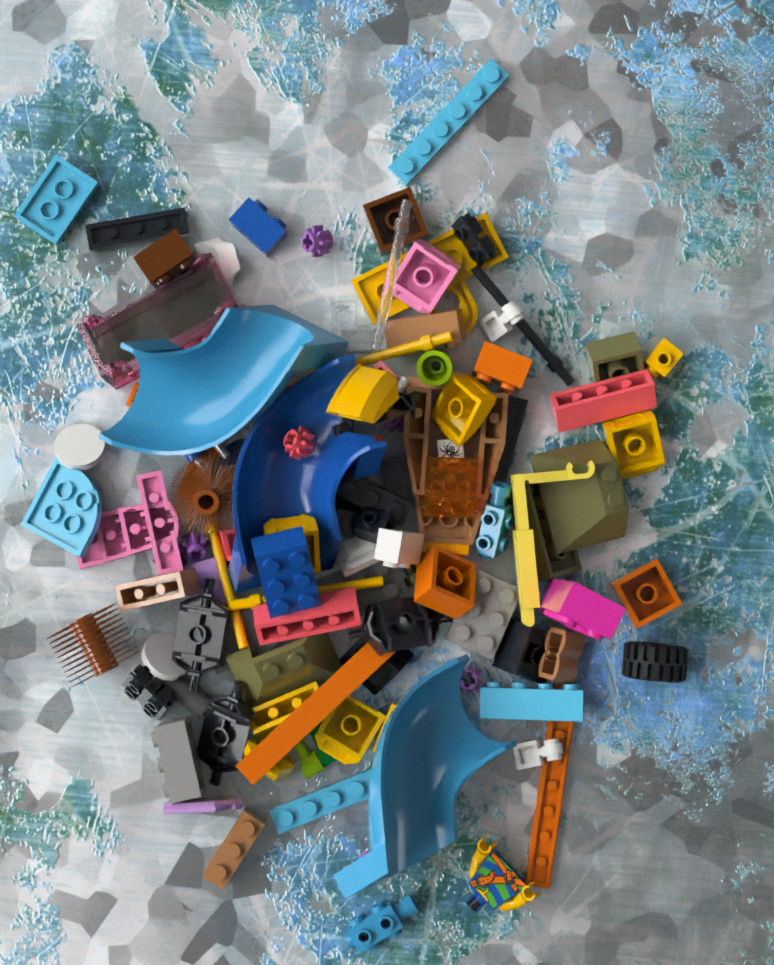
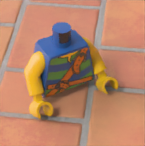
[466,834,541,913]

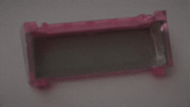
[76,252,243,390]

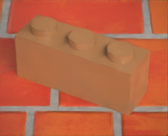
[383,309,467,352]
[115,568,201,611]
[202,807,267,890]

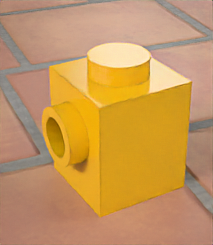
[643,338,684,379]

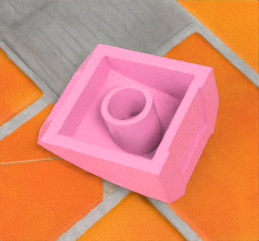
[388,239,461,314]

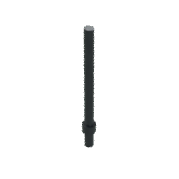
[470,264,575,387]

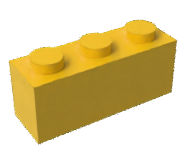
[251,681,320,741]

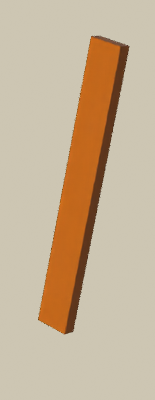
[235,642,396,785]
[524,682,574,889]

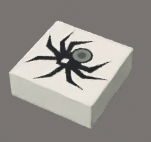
[437,439,465,466]

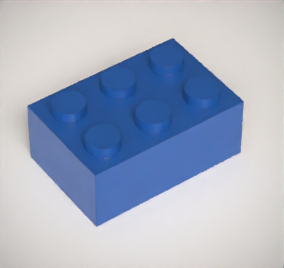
[251,526,321,618]

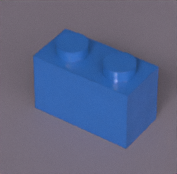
[228,197,288,257]

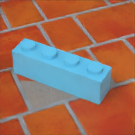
[480,682,584,722]

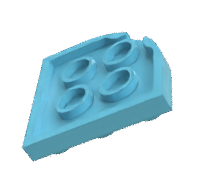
[21,457,102,558]

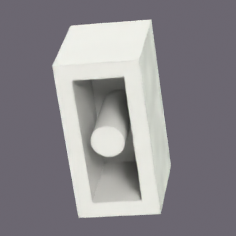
[374,528,425,568]

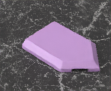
[163,798,244,814]

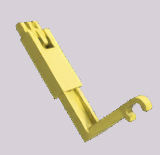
[511,460,595,627]

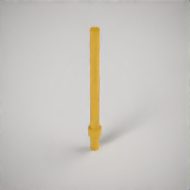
[309,331,454,374]
[204,517,249,650]
[229,576,384,611]

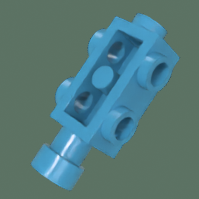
[475,481,514,559]
[345,894,420,953]

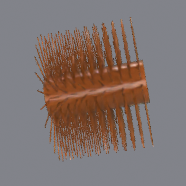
[168,451,237,539]
[47,603,140,687]

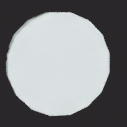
[54,423,106,470]
[141,632,187,681]

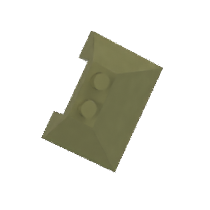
[530,439,629,555]
[225,632,342,709]

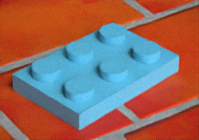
[13,154,99,246]

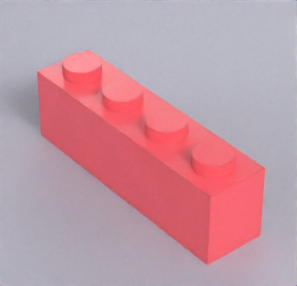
[549,369,657,433]
[253,587,362,645]

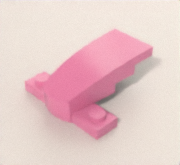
[76,470,184,576]

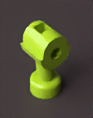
[294,736,325,780]

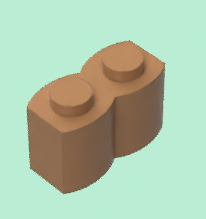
[538,627,585,684]

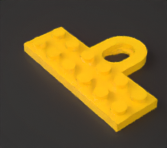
[351,213,509,336]

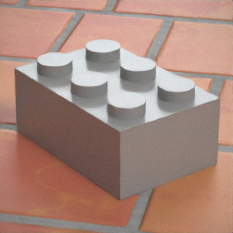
[444,569,519,660]
[151,716,206,804]

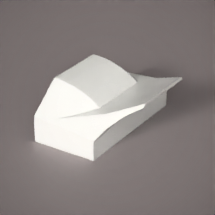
[195,238,241,294]
[336,536,381,577]

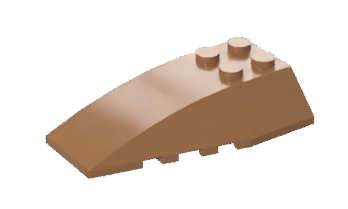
[403,386,509,545]

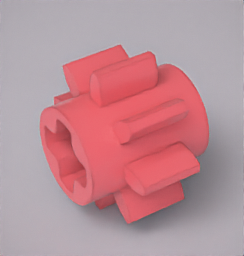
[283,426,316,460]

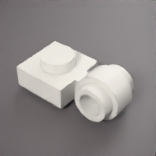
[479,300,525,343]
[513,738,564,770]

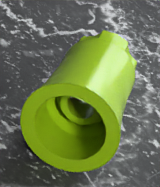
[416,348,453,386]

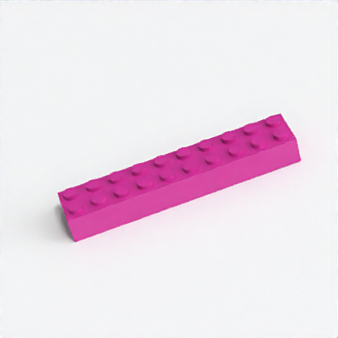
[539,579,626,641]

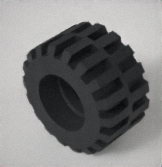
[622,641,689,683]

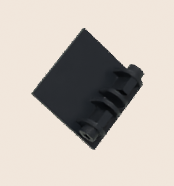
[122,664,177,720]

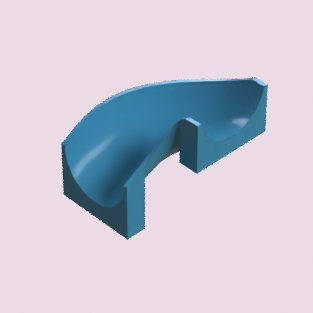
[99,304,349,456]
[333,654,517,899]

